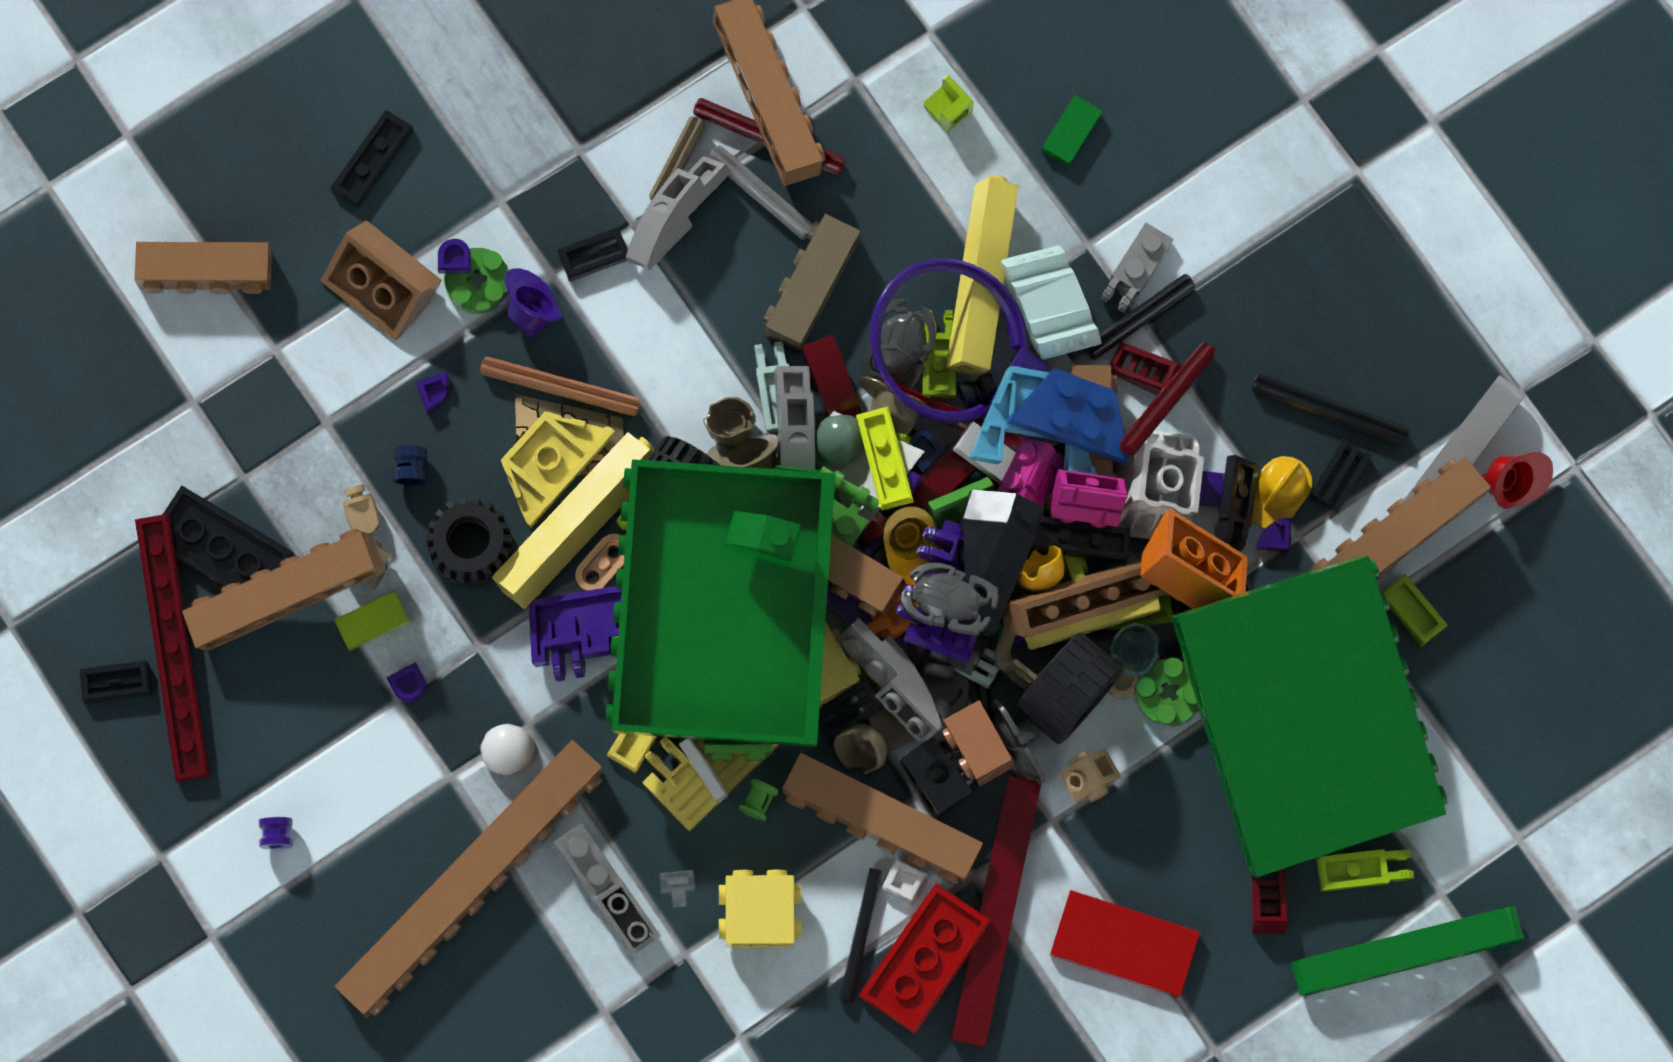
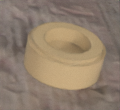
[1108,664,1139,699]

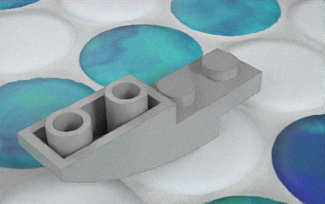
[626,156,730,270]
[774,366,815,469]
[835,618,942,744]
[553,823,661,955]

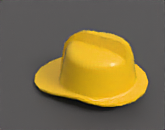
[1252,456,1312,528]
[883,506,939,585]

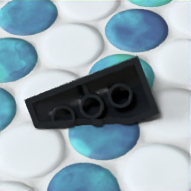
[960,489,1045,636]

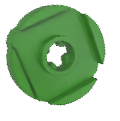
[444,248,509,314]
[1136,658,1199,726]

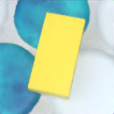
[607,734,658,774]

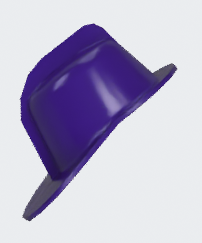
[504,268,562,338]

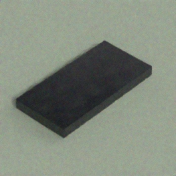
[163,485,295,588]

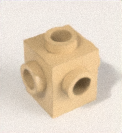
[1059,748,1122,803]

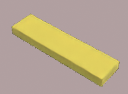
[1025,597,1161,650]

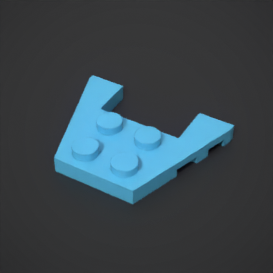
[969,366,1097,475]

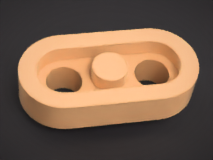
[575,534,624,591]

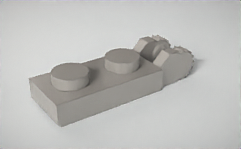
[1100,223,1174,313]

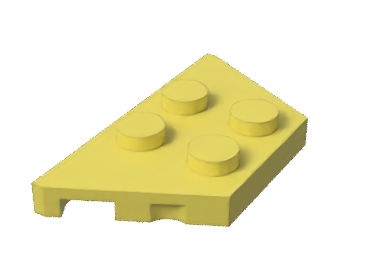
[501,411,615,528]

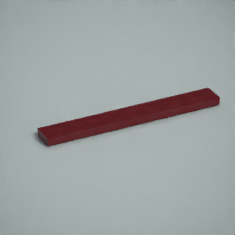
[135,513,211,783]
[951,776,1042,1048]

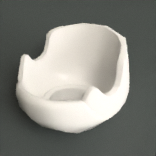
[480,724,535,775]

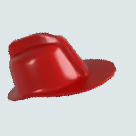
[1481,452,1554,509]

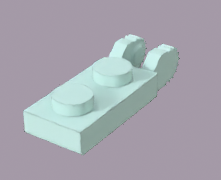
[754,341,789,435]

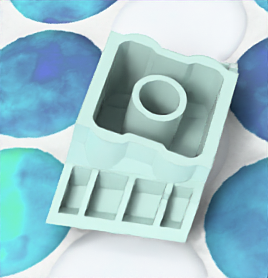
[1001,245,1102,360]

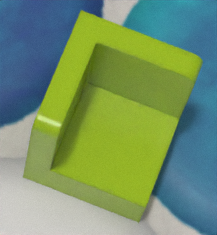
[924,75,974,133]

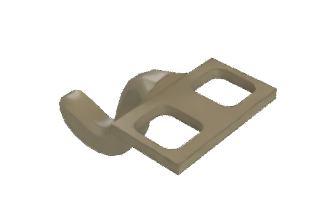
[995,611,1037,692]

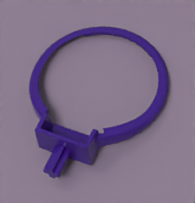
[870,259,1049,424]

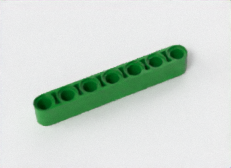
[1291,906,1525,997]

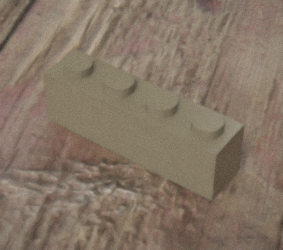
[762,214,860,352]

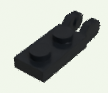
[1214,455,1259,552]

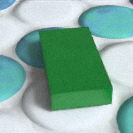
[1041,95,1103,167]

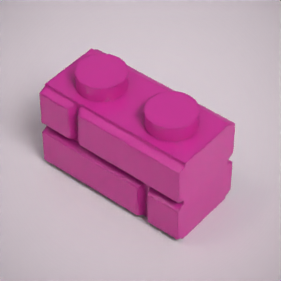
[997,437,1065,506]
[1050,469,1127,528]

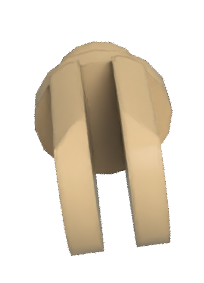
[343,484,380,534]

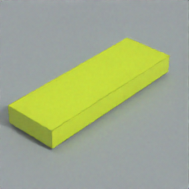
[856,406,914,511]

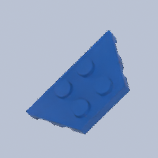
[1007,368,1129,464]

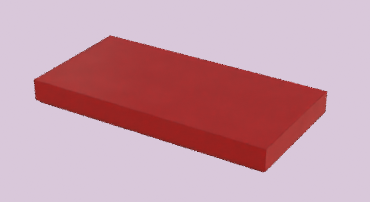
[858,883,992,1035]
[1049,890,1200,997]

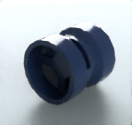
[393,445,428,486]

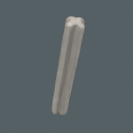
[709,145,813,240]

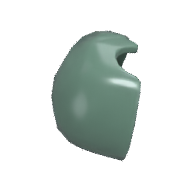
[815,415,865,466]

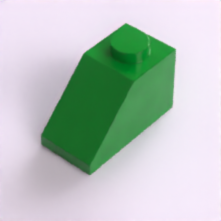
[725,511,801,562]

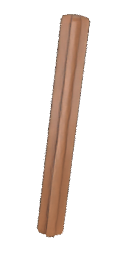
[480,356,640,416]

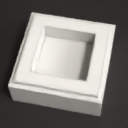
[881,858,927,905]

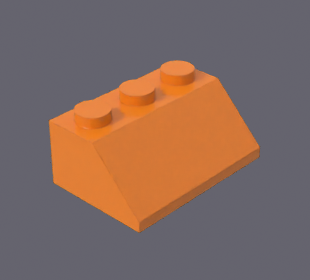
[1140,508,1248,609]

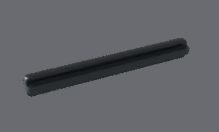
[1252,373,1410,446]

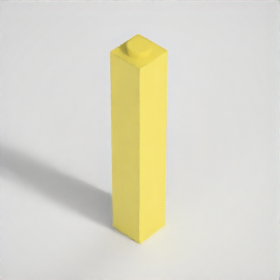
[946,175,1019,377]
[492,433,655,610]

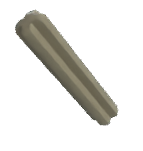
[649,116,705,201]

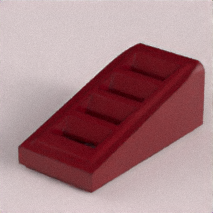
[1110,342,1181,395]
[1251,868,1288,934]

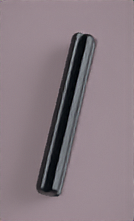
[1085,274,1195,360]

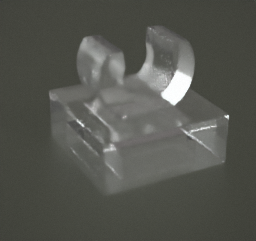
[659,870,695,908]

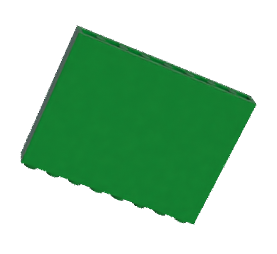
[605,459,836,747]
[1171,555,1448,877]

